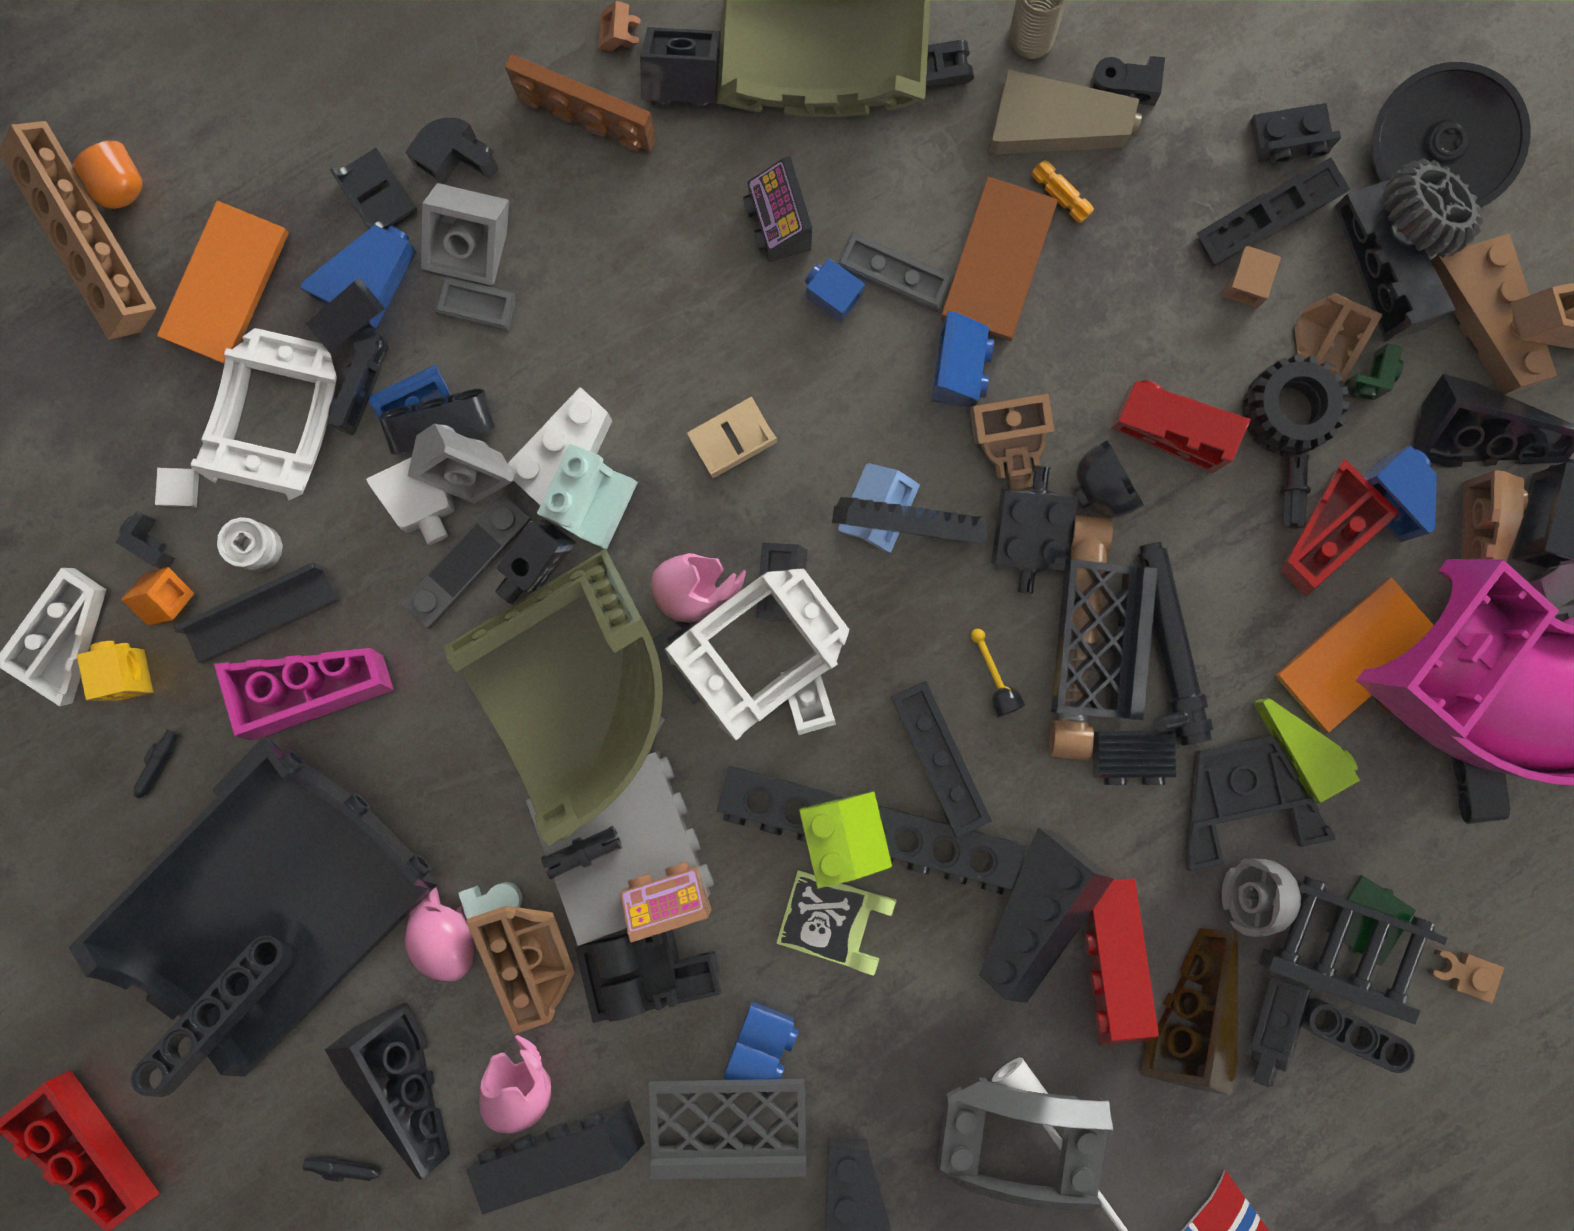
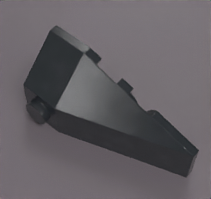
[1415,374,1574,467]

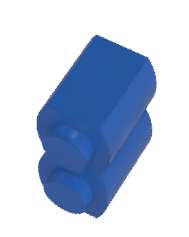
[723,1001,799,1094]

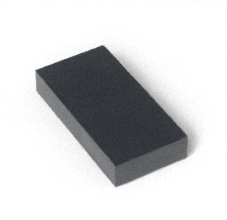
[306,278,385,354]

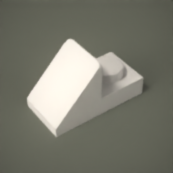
[781,671,836,735]

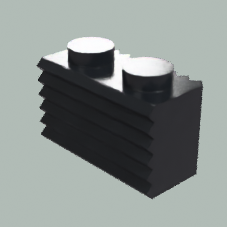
[1093,731,1177,785]

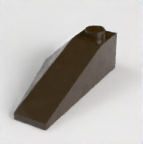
[1141,928,1238,1096]

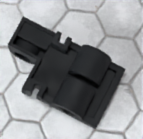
[575,930,722,1023]

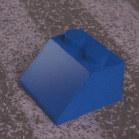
[931,311,994,407]
[1363,446,1437,542]

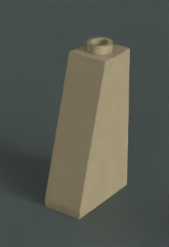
[988,69,1142,155]

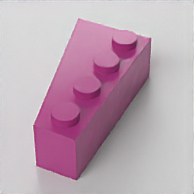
[214,648,394,741]

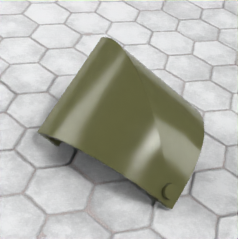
[444,548,663,846]

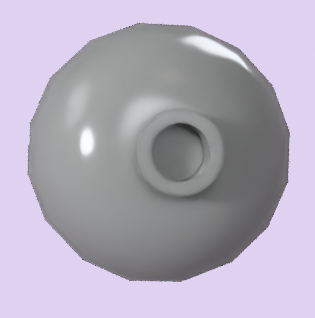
[1222,858,1301,937]

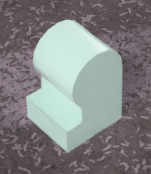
[459,882,523,919]

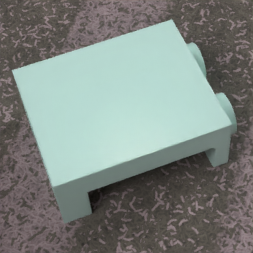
[537,443,638,550]

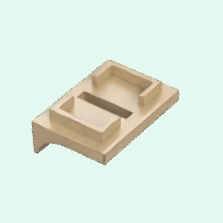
[687,397,777,479]

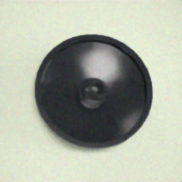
[1370,61,1531,208]

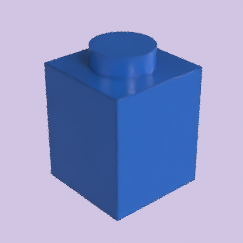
[805,258,865,323]

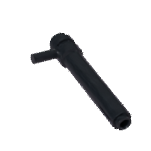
[1137,542,1214,746]

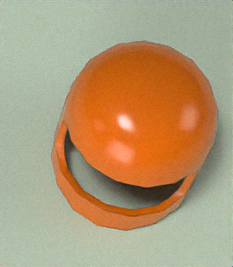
[73,141,143,209]

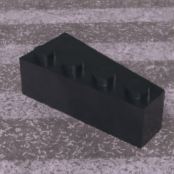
[1335,180,1456,342]

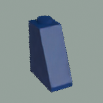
[300,225,416,329]

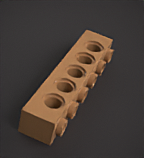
[0,121,157,340]

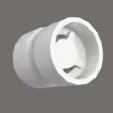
[217,517,283,572]

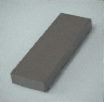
[837,232,953,312]

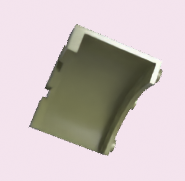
[717,0,931,117]

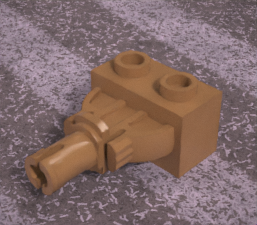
[969,393,1054,490]

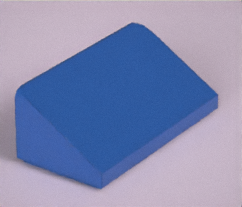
[369,365,451,419]

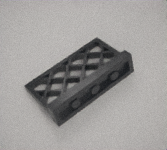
[1051,559,1158,720]

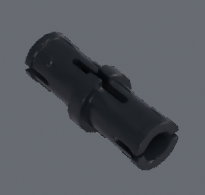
[541,825,623,880]

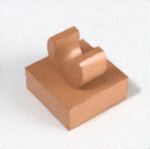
[598,1,641,52]

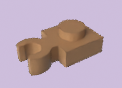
[1428,949,1505,1004]

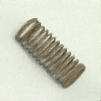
[1008,0,1067,59]

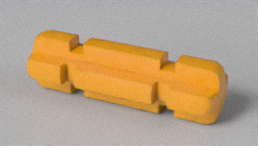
[1031,160,1094,223]

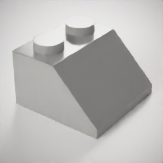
[421,183,509,286]
[407,423,514,504]

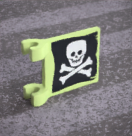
[776,870,897,976]

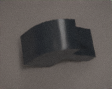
[405,118,498,184]

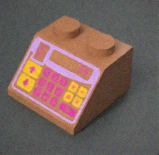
[620,862,712,942]

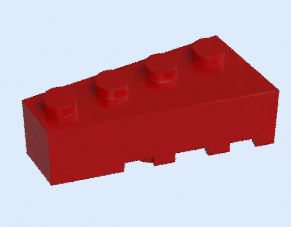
[1084,878,1159,1046]
[0,1070,160,1231]

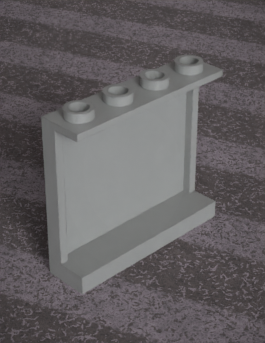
[526,751,714,946]

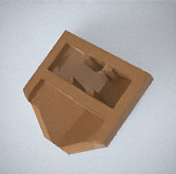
[1294,293,1382,382]

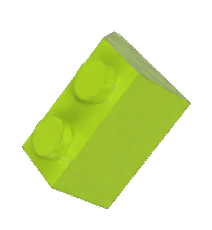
[799,791,892,888]

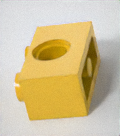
[76,641,154,702]

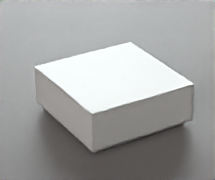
[155,468,199,508]

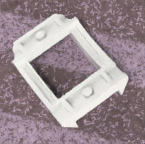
[191,328,337,501]
[665,568,849,740]

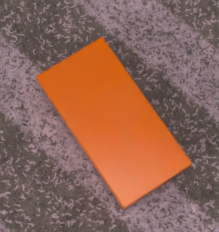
[157,201,289,364]
[1274,577,1434,733]

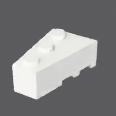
[0,568,107,706]

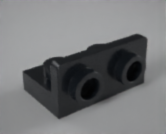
[1250,103,1341,164]

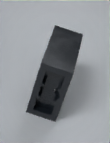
[1512,459,1574,569]

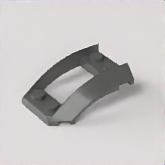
[937,1077,1113,1211]

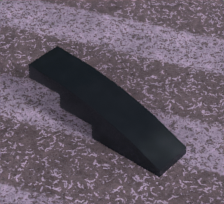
[1197,157,1350,266]

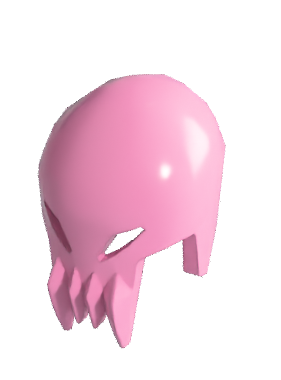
[650,553,746,623]
[404,887,475,982]
[479,1035,551,1133]

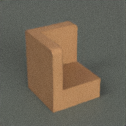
[1222,246,1281,308]

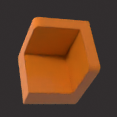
[121,567,194,625]

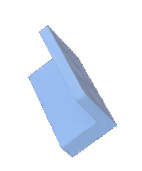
[838,463,920,553]

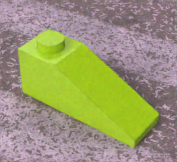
[1253,698,1360,803]

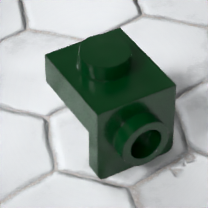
[1344,343,1404,400]

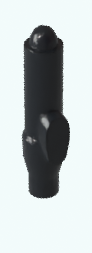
[133,729,179,799]
[303,1157,380,1182]

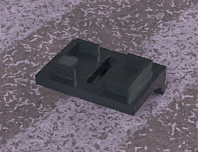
[329,148,417,230]

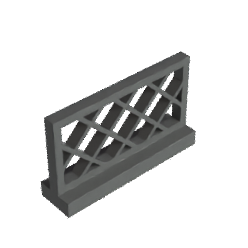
[648,1079,807,1180]

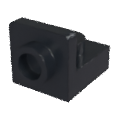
[116,511,175,569]

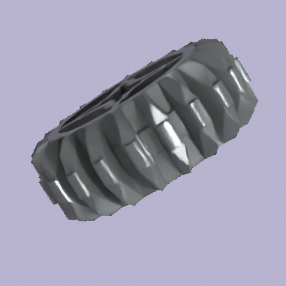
[1383,158,1483,258]

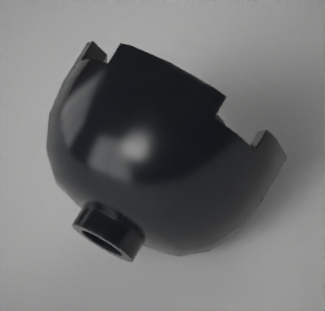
[1073,440,1144,518]

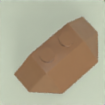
[466,906,575,1035]

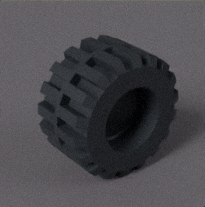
[1242,355,1350,456]

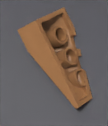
[1461,470,1528,562]

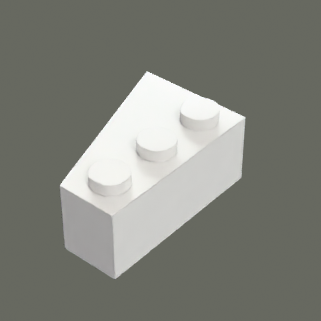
[508,387,612,506]

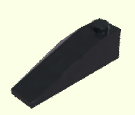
[325,1003,450,1179]

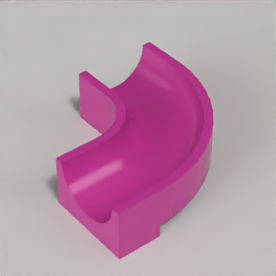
[1356,559,1574,785]

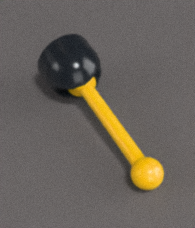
[970,628,1026,718]

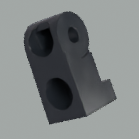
[1090,56,1165,106]

